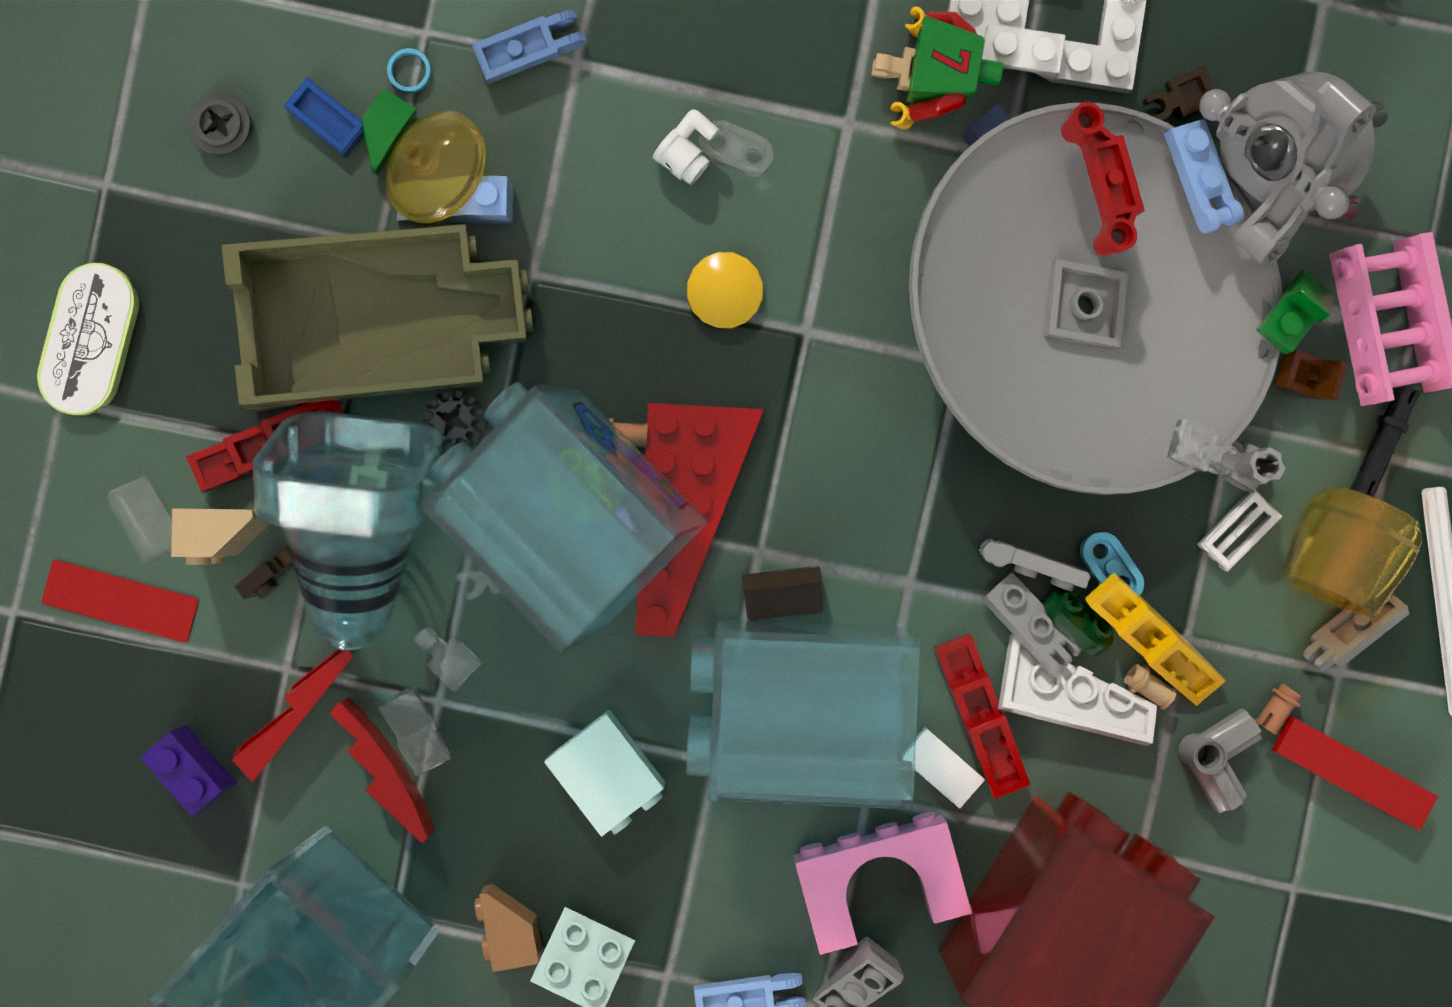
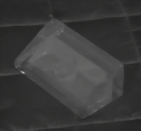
[107,475,172,564]

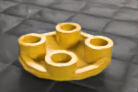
[687,252,763,329]

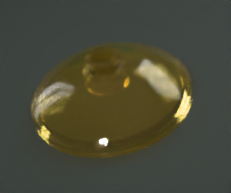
[385,111,486,224]

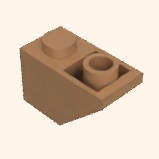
[475,884,544,972]

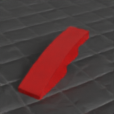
[186,400,350,494]
[934,633,1031,799]
[329,697,435,844]

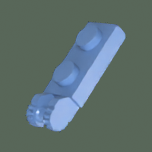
[472,9,587,84]

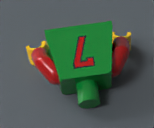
[890,6,1003,130]

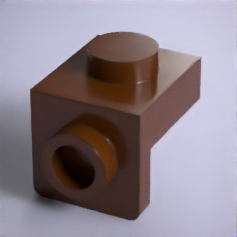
[1275,349,1347,401]

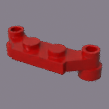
[1061,102,1145,257]

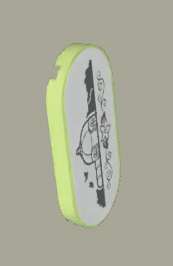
[37,263,139,416]

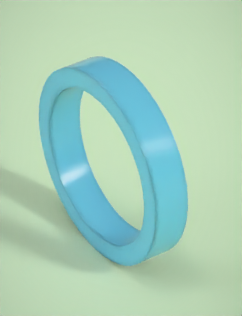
[387,48,432,93]

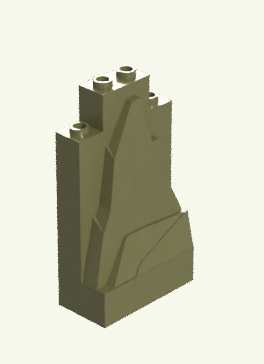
[221,224,533,412]

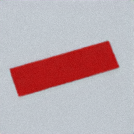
[41,560,198,643]

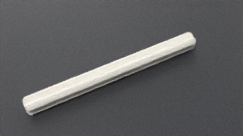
[1421,487,1452,715]

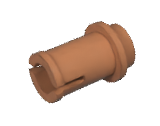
[600,418,648,448]
[1255,683,1302,735]

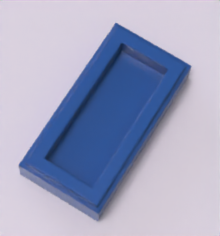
[283,77,363,158]

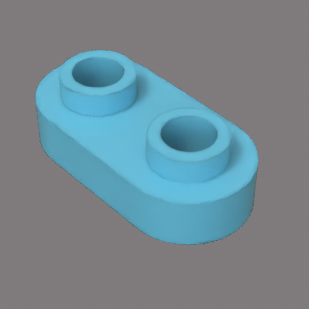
[1080,532,1144,595]

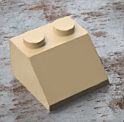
[171,508,277,565]

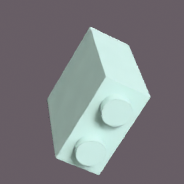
[544,709,665,837]

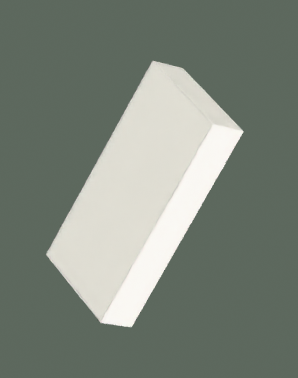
[900,727,985,809]

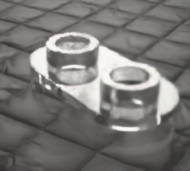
[699,119,774,177]

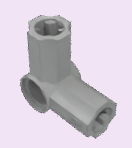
[1207,441,1286,493]
[1178,708,1262,813]

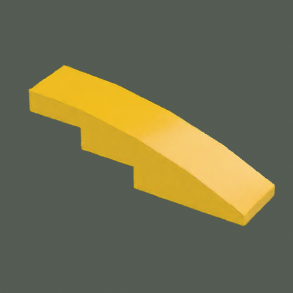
[1085,573,1226,706]

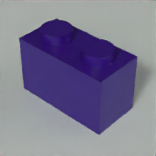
[140,725,237,817]

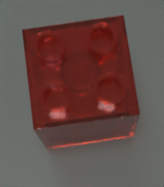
[938,791,1215,1007]

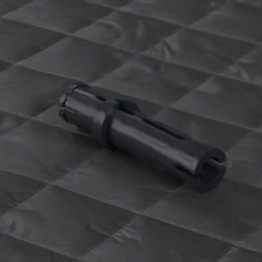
[1349,385,1421,500]

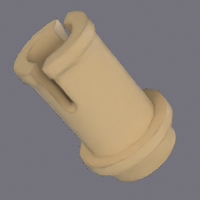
[1124,664,1177,710]

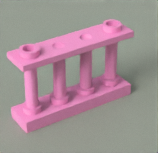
[1329,232,1452,406]

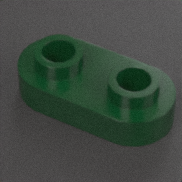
[1044,588,1113,656]

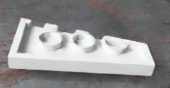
[998,634,1157,746]

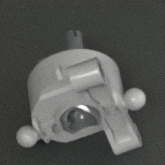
[1199,72,1388,267]

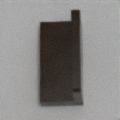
[742,566,823,620]

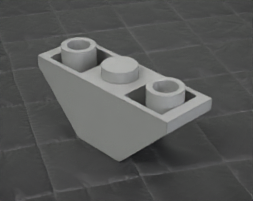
[812,936,904,1007]

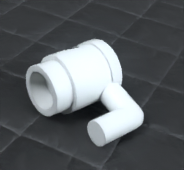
[652,109,720,186]

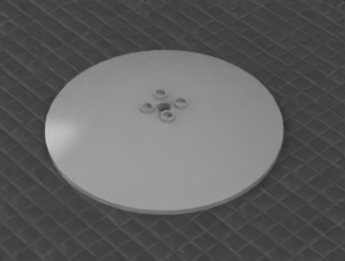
[909,103,1283,495]

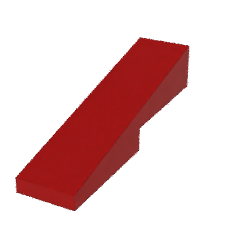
[232,640,355,783]
[1272,716,1439,831]

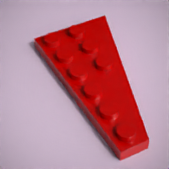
[635,403,764,637]

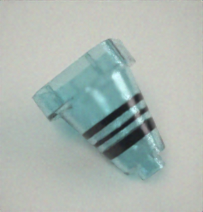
[253,412,442,650]

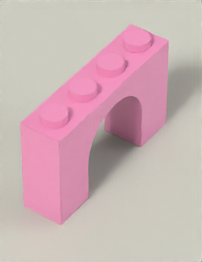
[794,812,972,955]

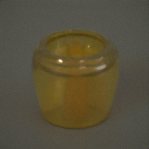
[1282,486,1422,618]

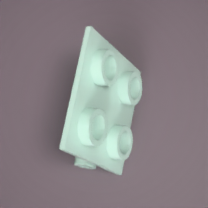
[530,907,635,1007]

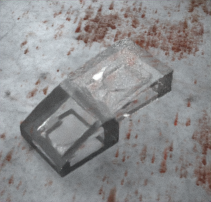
[379,685,451,777]

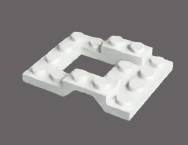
[948,0,1146,94]

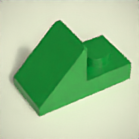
[1256,269,1334,355]

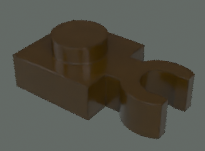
[1142,66,1214,121]
[234,544,305,599]

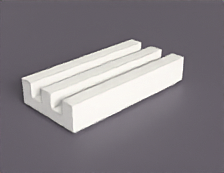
[1197,491,1283,571]

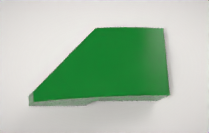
[362,88,417,175]

